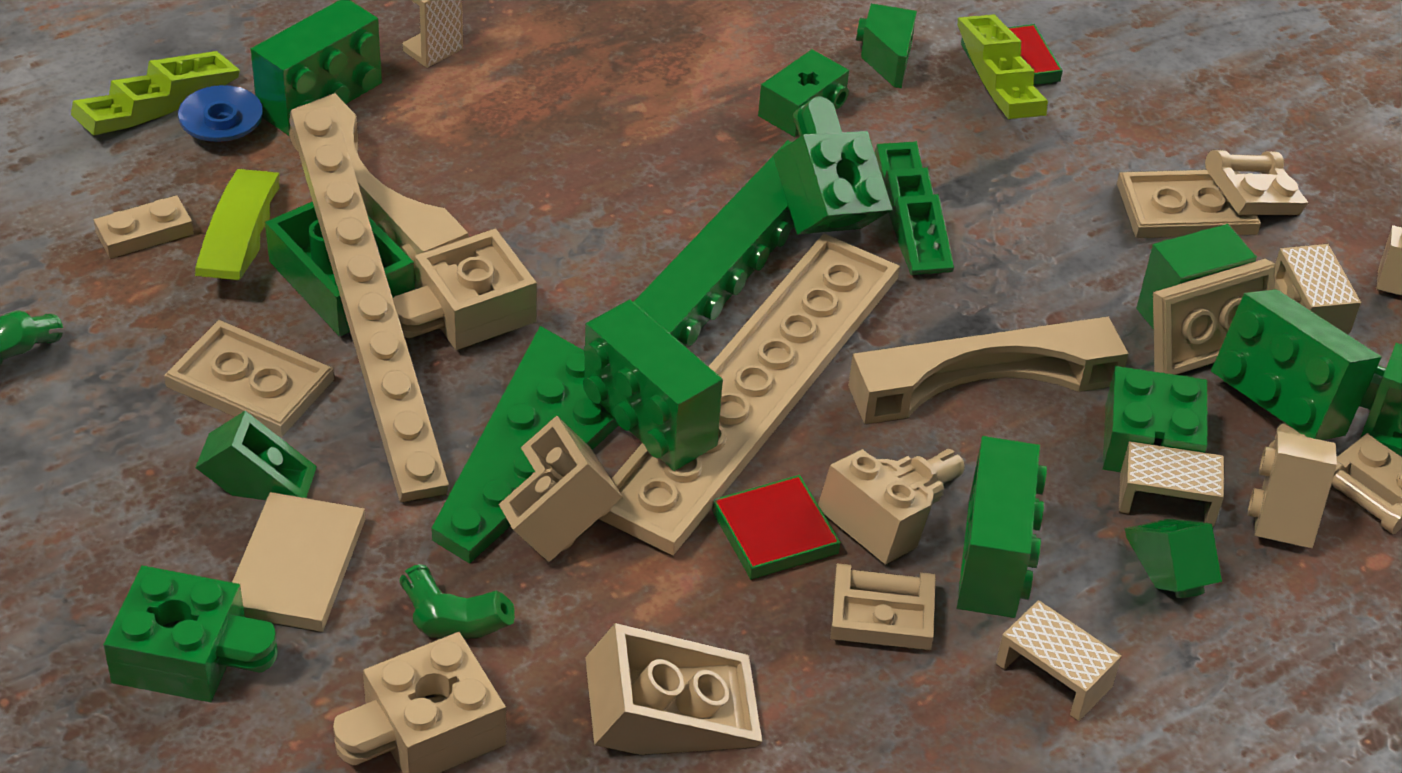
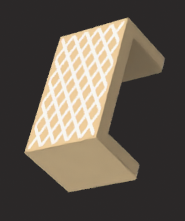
[403,0,463,68]
[1275,244,1361,334]
[1119,441,1224,527]
[996,600,1122,721]

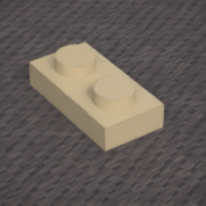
[93,195,194,259]

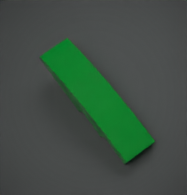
[875,141,954,275]

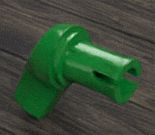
[0,310,63,365]
[399,564,515,639]

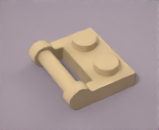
[1205,150,1308,215]
[1331,434,1402,534]
[830,563,935,650]

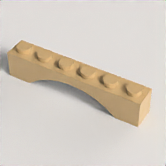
[289,93,468,275]
[848,316,1129,424]

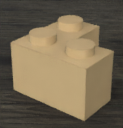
[499,416,623,562]

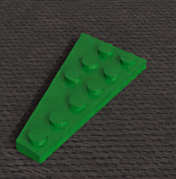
[431,326,619,564]

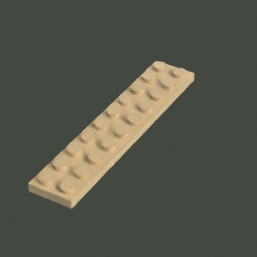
[599,233,900,556]

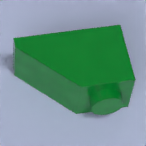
[856,3,917,89]
[195,411,317,501]
[1125,519,1222,598]

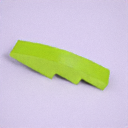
[957,14,1048,119]
[71,51,240,136]
[195,169,280,280]

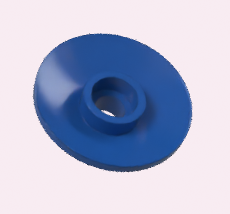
[178,85,263,142]

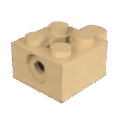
[393,228,537,350]
[333,632,506,773]

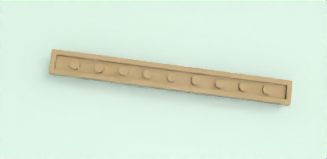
[289,105,449,502]

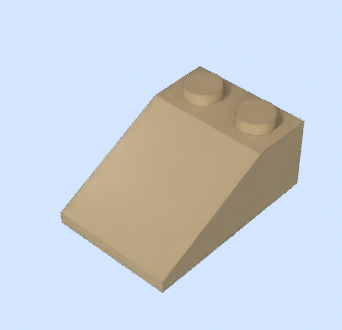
[585,623,762,755]

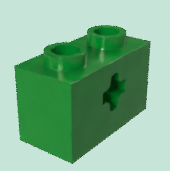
[758,49,849,137]

